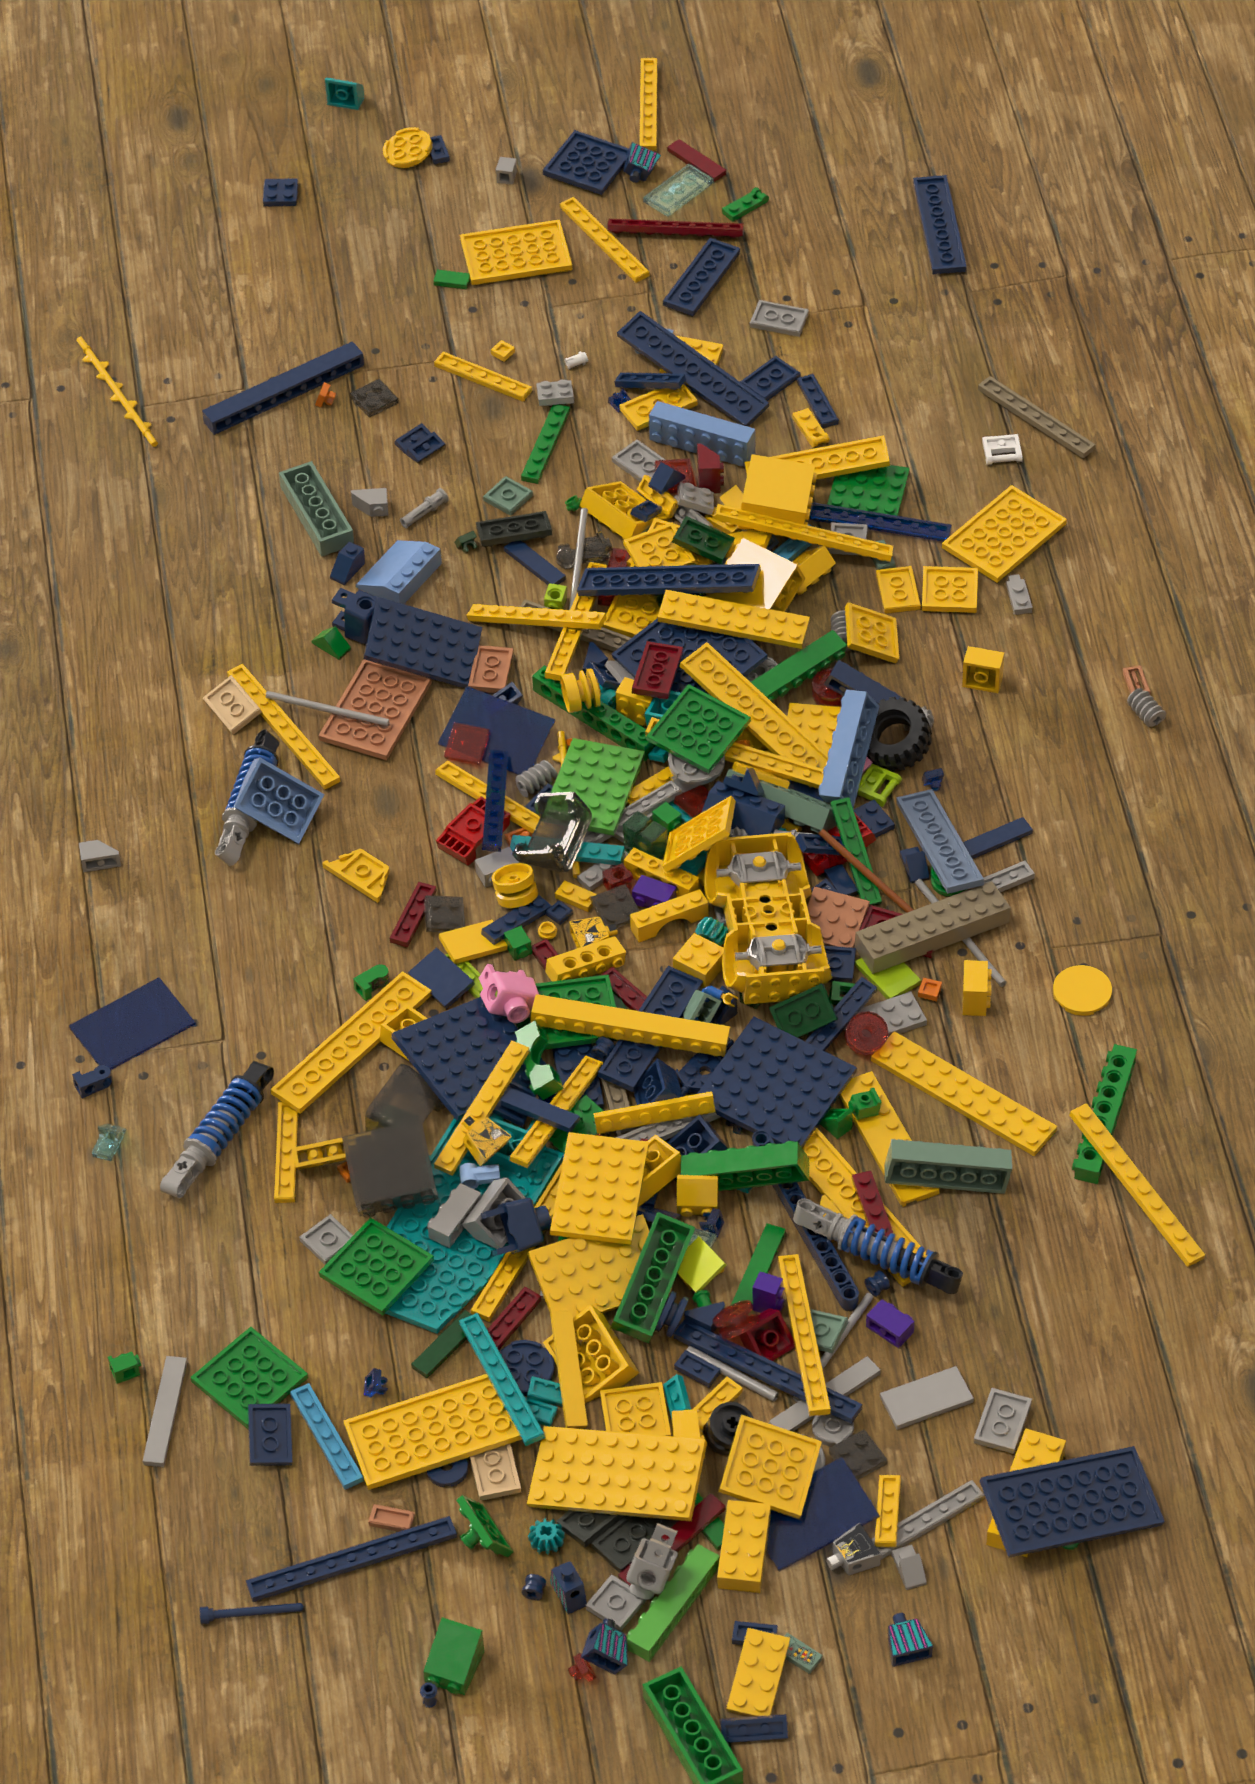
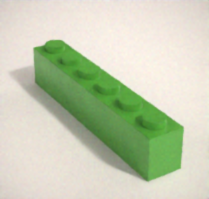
[627,1544,720,1662]

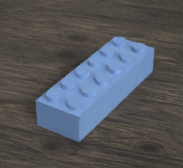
[649,401,755,468]
[819,690,879,808]

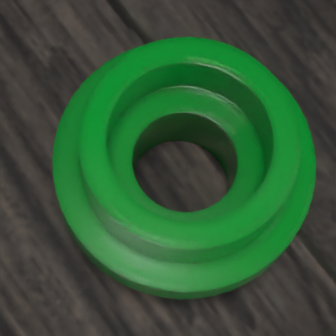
[565,495,582,511]

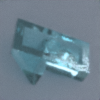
[92,1123,126,1161]

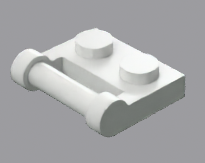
[982,434,1022,465]

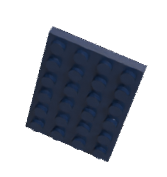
[363,596,482,689]

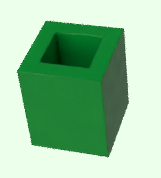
[652,802,682,836]
[504,926,532,961]

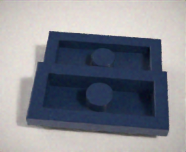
[394,423,445,462]

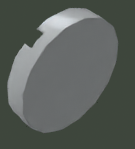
[812,1414,854,1446]

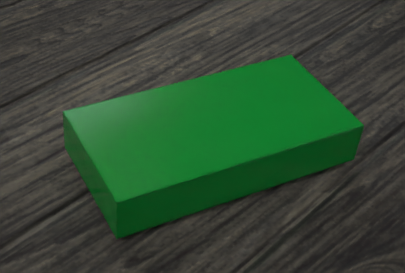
[433,269,470,289]

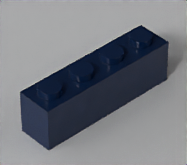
[824,660,901,704]

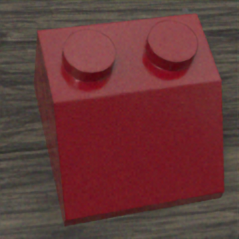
[697,443,724,493]
[736,1308,795,1361]

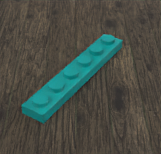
[510,835,625,866]

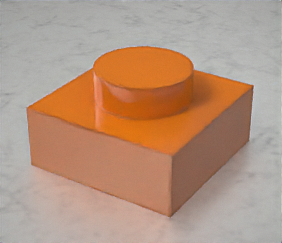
[918,978,942,1001]

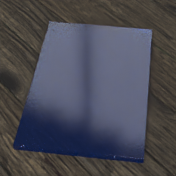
[438,686,556,775]
[69,977,195,1070]
[766,1457,880,1571]

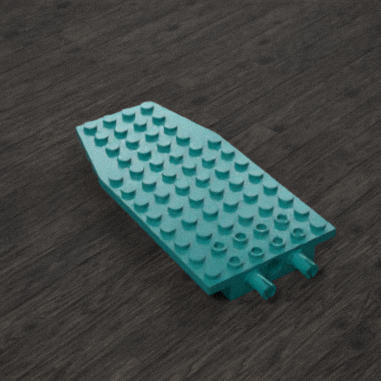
[365,1113,564,1334]

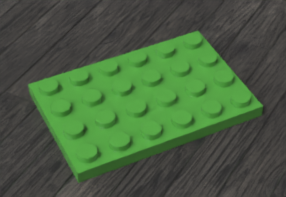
[541,738,645,836]

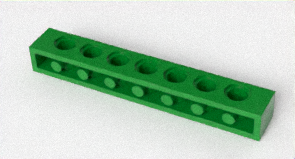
[532,665,656,761]
[1072,1044,1137,1185]

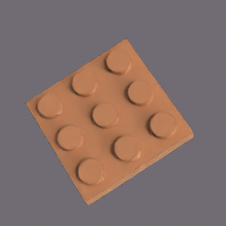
[807,887,870,948]

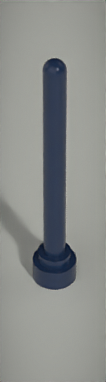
[200,1603,304,1624]

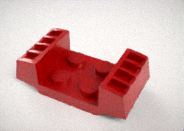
[436,796,511,866]
[801,812,876,876]

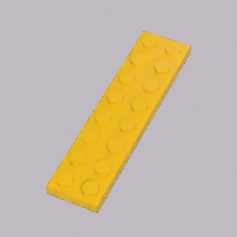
[745,436,890,480]
[657,590,810,649]

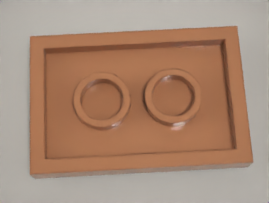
[468,645,513,693]

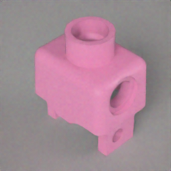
[479,964,539,1023]

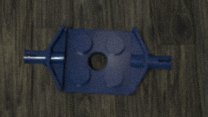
[676,1038,734,1097]

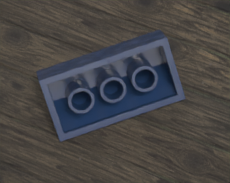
[701,781,785,836]

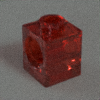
[602,863,633,897]

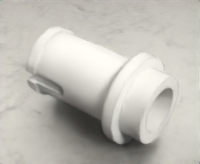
[565,352,588,369]

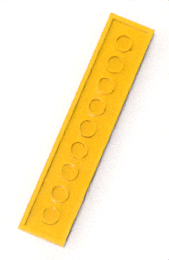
[680,642,828,788]
[271,971,432,1114]
[871,1031,1057,1156]
[802,1128,927,1287]

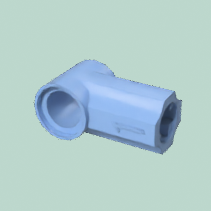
[459,1163,500,1189]

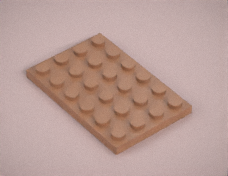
[318,659,432,760]

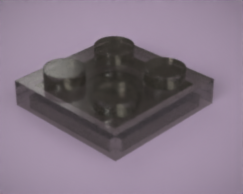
[350,379,399,418]
[590,884,639,928]
[424,895,465,932]
[829,1429,888,1483]

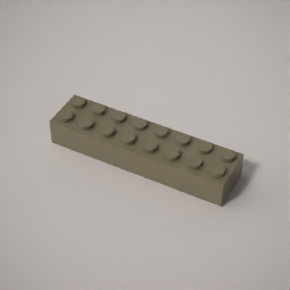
[854,881,1011,974]

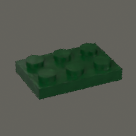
[672,516,735,564]
[769,983,838,1038]

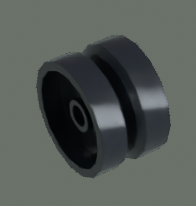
[704,1402,754,1455]

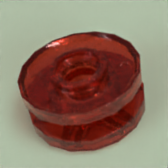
[812,668,843,707]
[845,1011,889,1056]
[713,1300,759,1339]

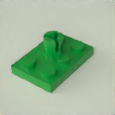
[548,1095,603,1154]
[456,1495,514,1557]

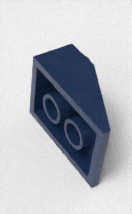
[667,1114,728,1181]

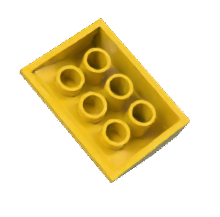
[580,481,670,540]
[543,1304,639,1403]

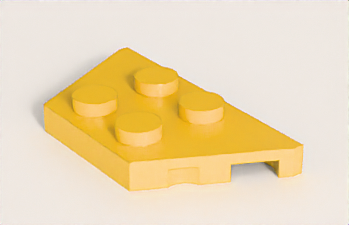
[322,848,390,903]

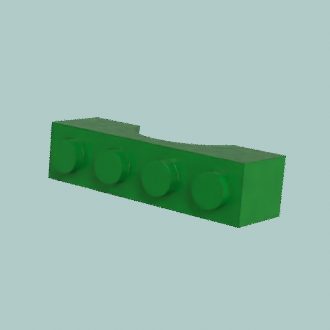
[515,1021,564,1100]

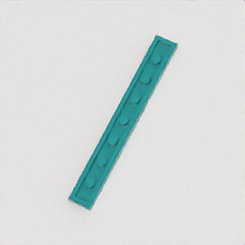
[459,1313,545,1446]

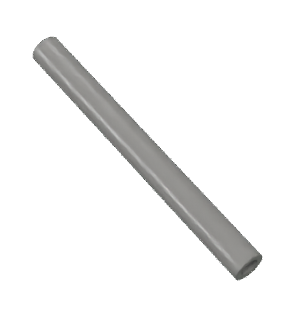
[687,1346,779,1402]

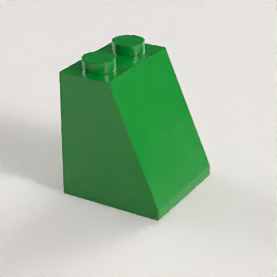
[423,1617,485,1696]

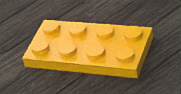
[619,384,698,431]
[726,1628,790,1717]

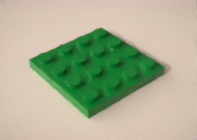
[826,465,910,523]
[646,684,751,774]
[536,975,617,1049]
[319,1217,434,1316]
[190,1327,309,1429]

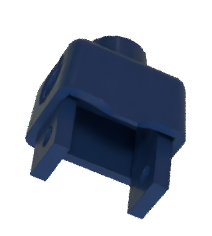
[332,588,377,644]
[481,1198,552,1257]

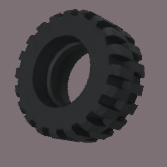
[867,697,932,771]

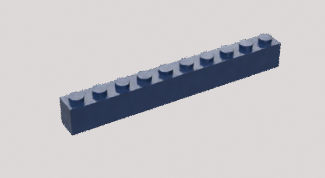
[202,341,364,435]

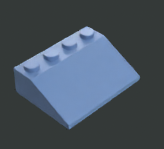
[356,540,442,604]
[234,758,325,844]

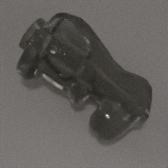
[556,531,613,569]

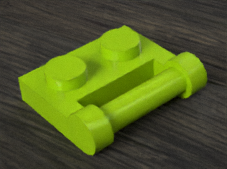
[857,764,902,807]

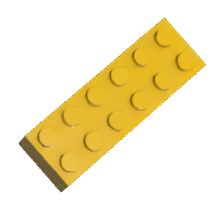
[986,1429,1066,1557]

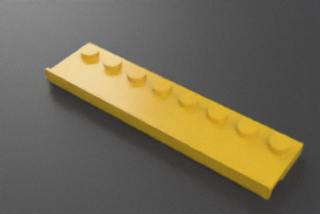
[839,1071,940,1207]

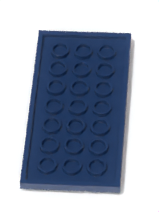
[979,1446,1165,1558]

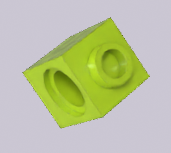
[544,583,567,610]

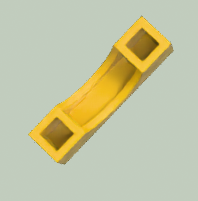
[630,889,709,943]

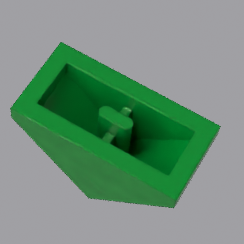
[311,626,351,660]
[820,1108,853,1139]

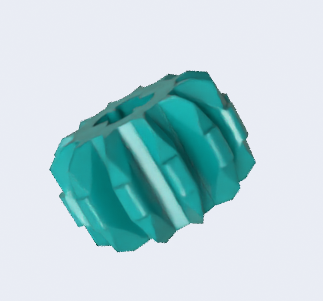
[695,917,728,946]
[528,1518,565,1555]

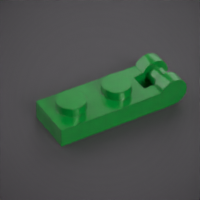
[722,187,769,222]

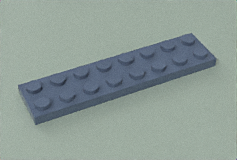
[896,789,984,894]

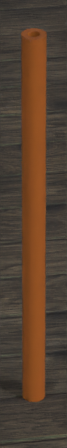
[819,829,914,913]

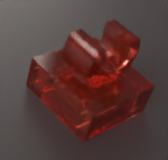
[568,1653,597,1682]

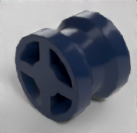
[591,1037,615,1062]
[865,1271,890,1297]
[521,1574,546,1600]

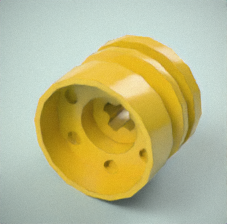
[560,668,601,713]

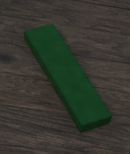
[411,1310,472,1378]

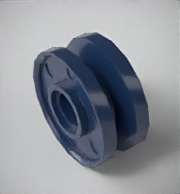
[655,1291,689,1338]

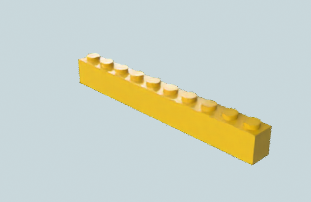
[531,994,730,1057]

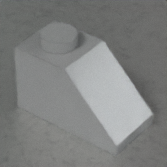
[351,488,388,517]
[79,840,121,872]

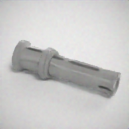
[400,488,449,528]

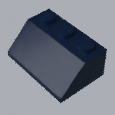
[634,1058,683,1105]

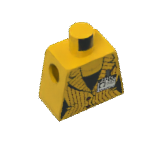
[569,917,618,949]
[461,1116,512,1166]

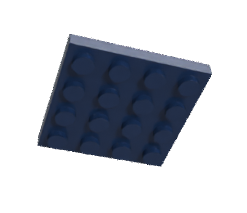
[543,130,629,195]

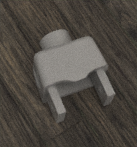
[626,1523,678,1600]

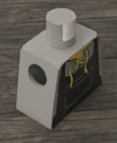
[826,1523,881,1575]

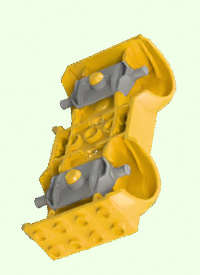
[704,832,832,1004]

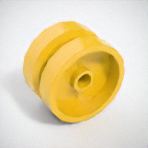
[491,863,538,908]

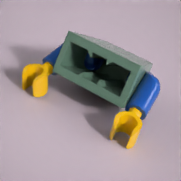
[683,986,738,1023]

